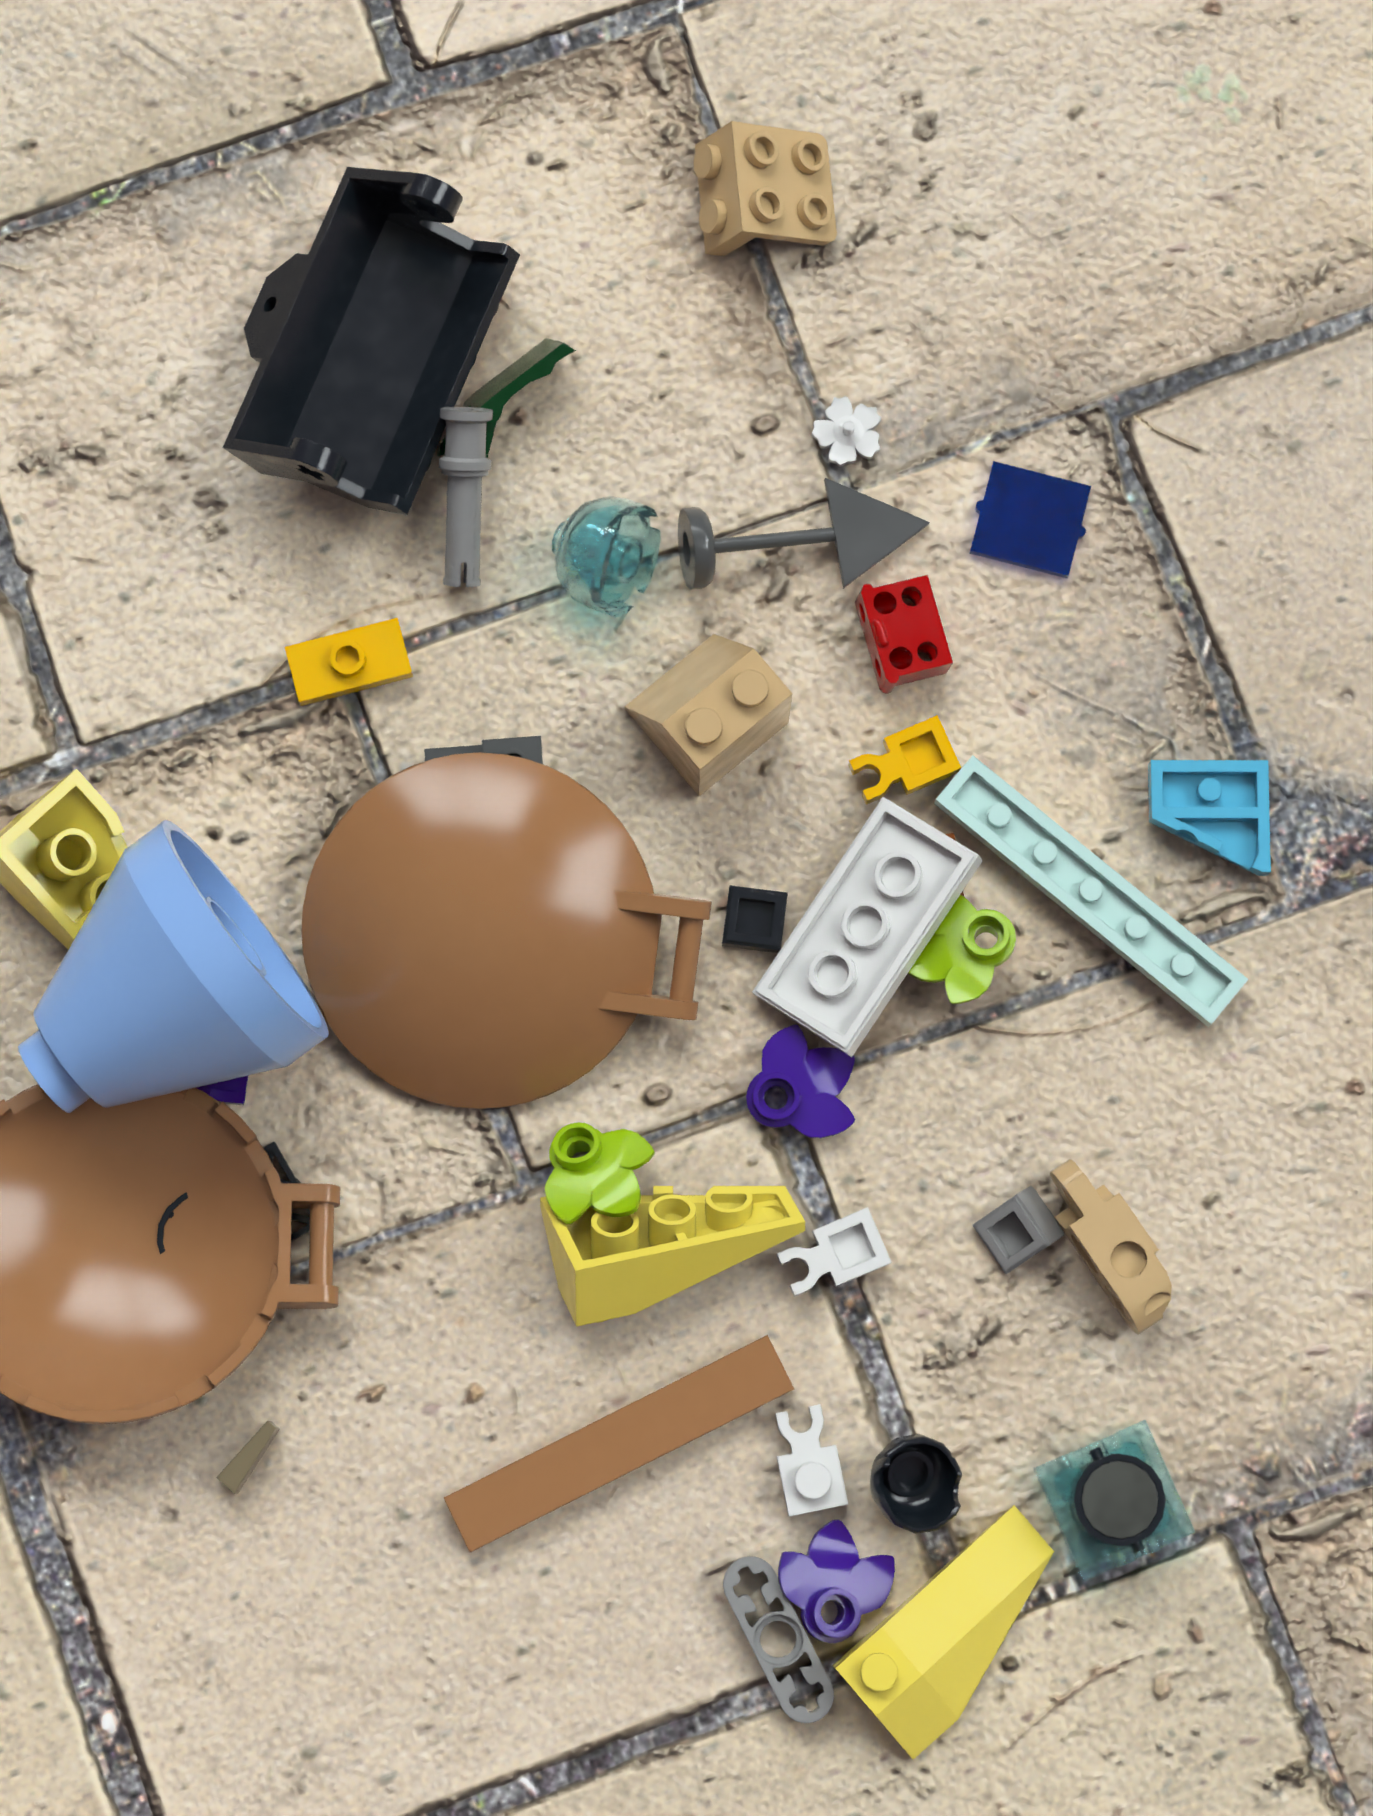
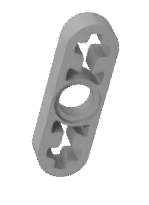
[723,1556,834,1723]

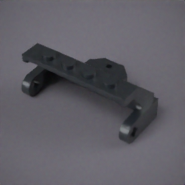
[222,167,520,515]

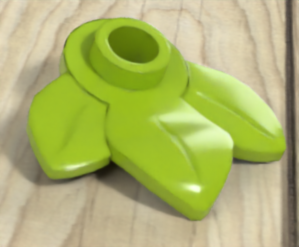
[908,895,1016,1005]
[545,1122,655,1224]

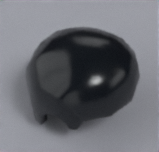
[870,1434,962,1534]

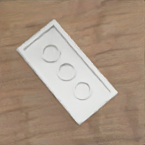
[752,797,983,1058]

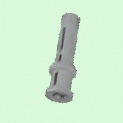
[439,407,493,587]

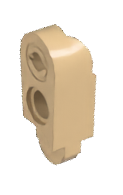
[1050,1159,1172,1335]

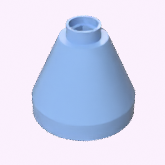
[18,820,329,1113]

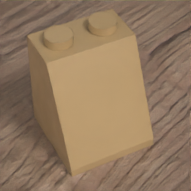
[624,634,793,796]

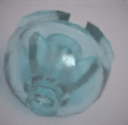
[552,496,661,618]

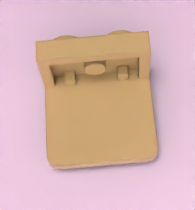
[694,121,837,256]

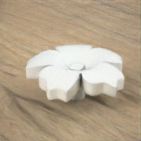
[812,396,881,467]

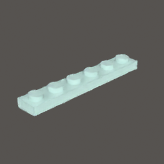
[934,755,1248,1027]

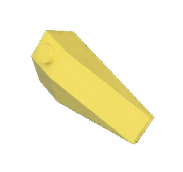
[0,769,128,950]
[540,1186,805,1327]
[832,1505,1054,1760]

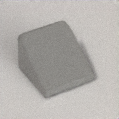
[973,1186,1064,1274]

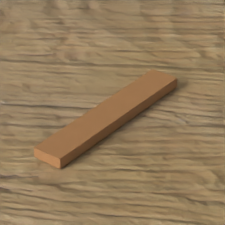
[444,1335,794,1552]

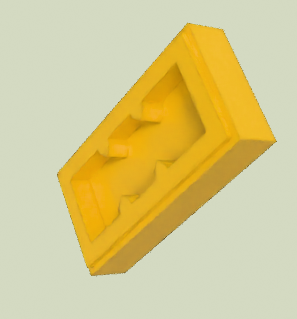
[285,617,413,706]

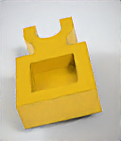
[848,715,961,805]

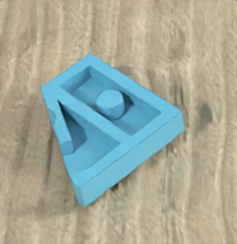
[1148,760,1271,876]

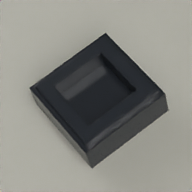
[722,885,788,953]

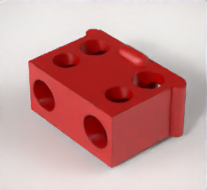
[855,575,953,694]

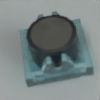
[1033,1420,1195,1581]

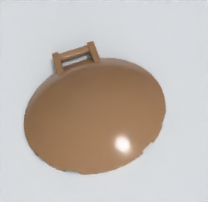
[301,752,712,1109]
[0,1084,341,1425]

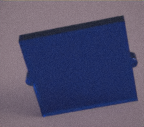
[970,461,1091,578]

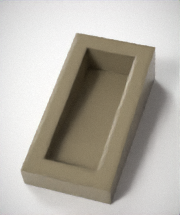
[216,1421,280,1494]

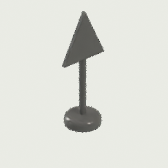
[678,478,930,590]

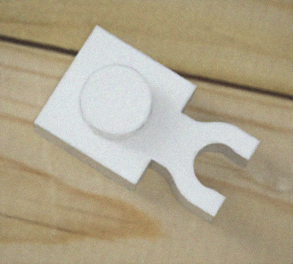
[777,1207,892,1297]
[775,1404,848,1516]

